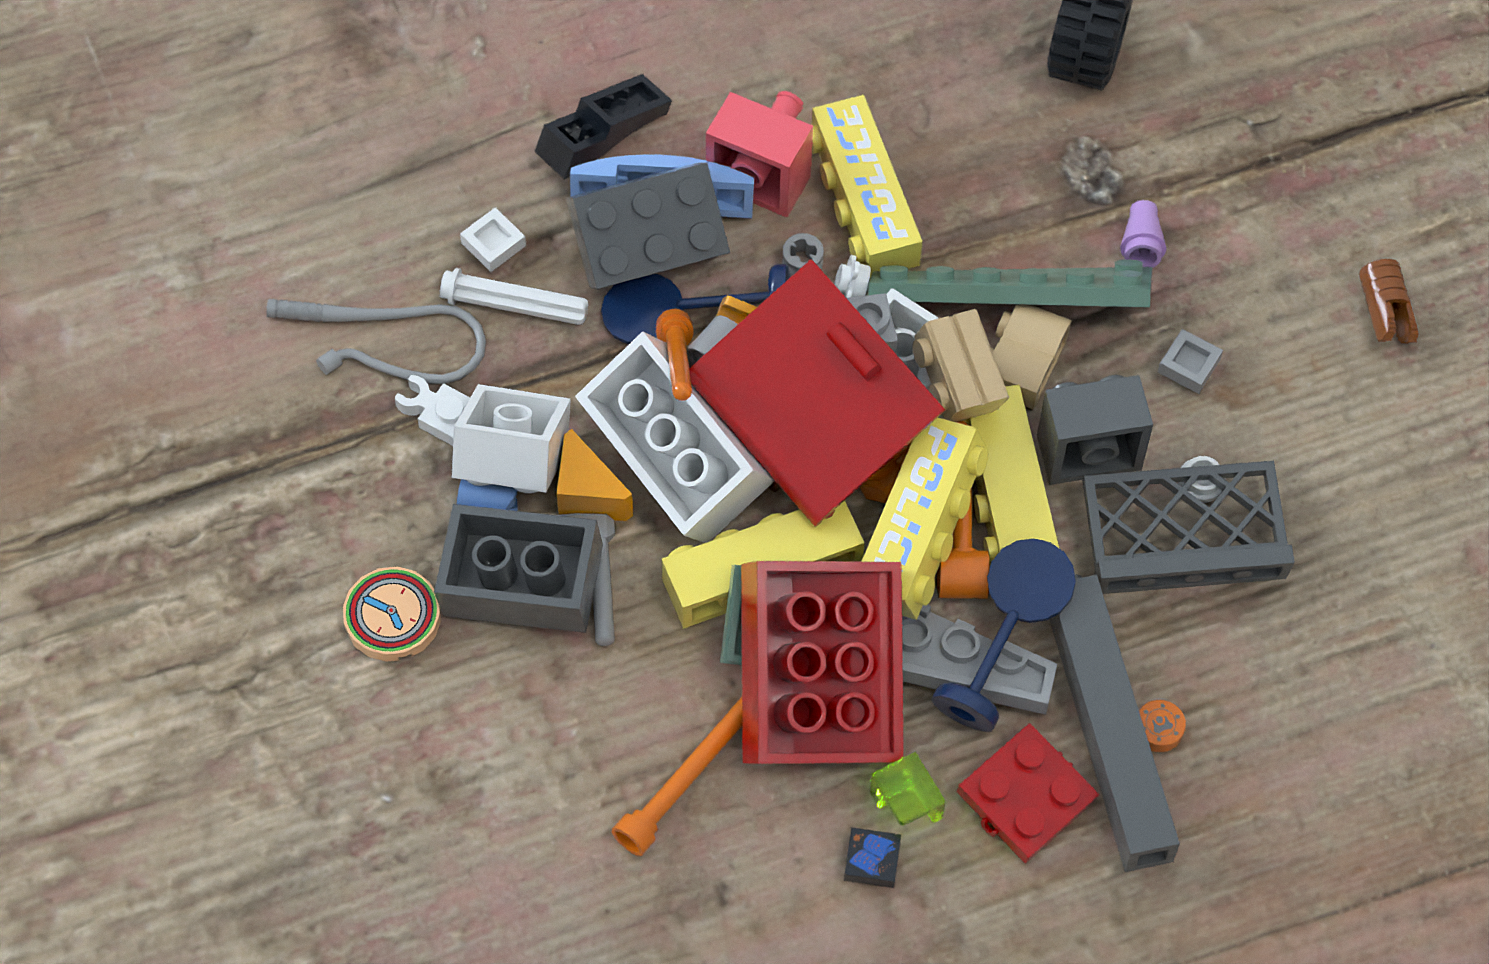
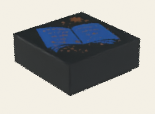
[844,827,901,888]

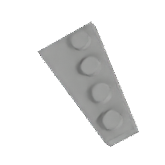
[902,605,1057,715]

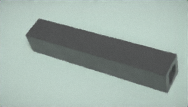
[1049,574,1180,872]

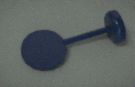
[601,264,790,345]
[931,538,1076,732]

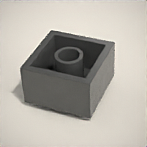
[1037,375,1153,485]

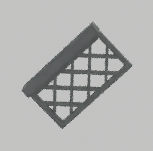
[1082,460,1295,594]

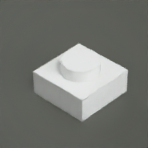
[460,208,526,272]

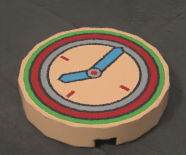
[343,567,441,662]

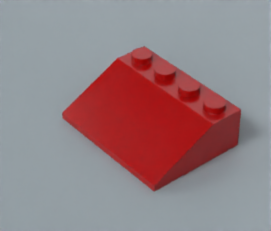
[741,561,904,764]

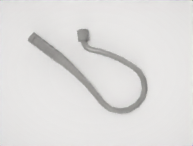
[267,299,486,384]

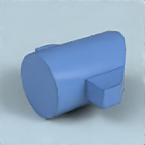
[457,479,518,511]

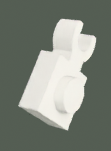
[395,375,470,446]

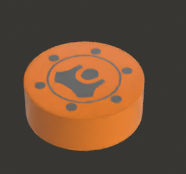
[1139,700,1186,752]

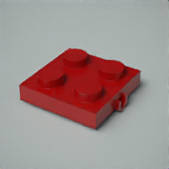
[956,723,1100,864]

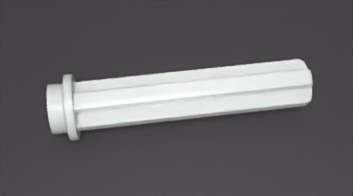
[440,268,588,325]

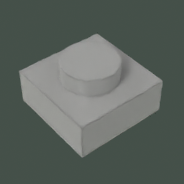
[1158,329,1223,394]

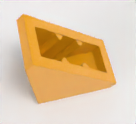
[557,429,633,521]

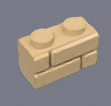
[912,309,1009,422]

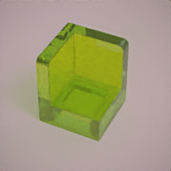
[869,751,946,826]

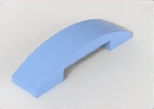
[570,154,754,218]

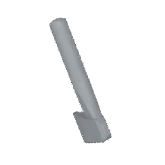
[558,513,615,646]

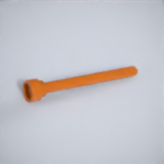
[656,309,694,401]
[611,697,742,856]

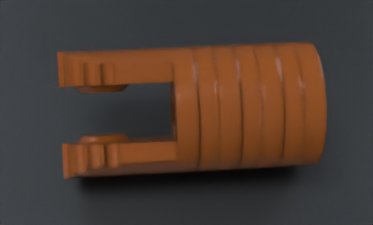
[1359,259,1419,344]

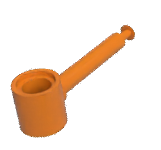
[937,421,989,599]

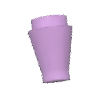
[1120,200,1166,268]

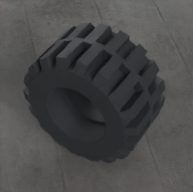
[1047,0,1133,91]

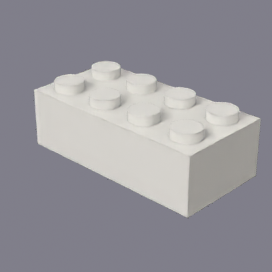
[575,331,775,543]

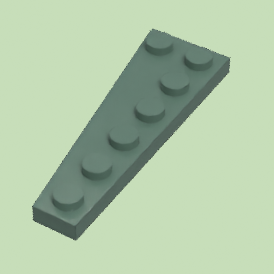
[868,259,1152,307]

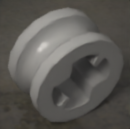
[782,233,824,277]

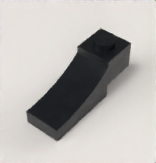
[534,74,672,180]

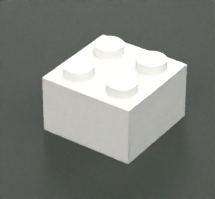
[452,384,571,493]

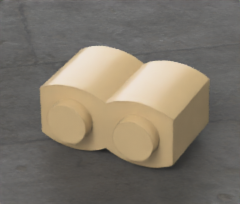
[991,304,1072,410]

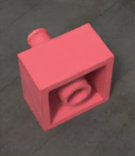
[706,91,813,217]

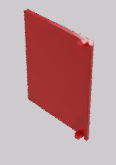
[689,259,946,528]

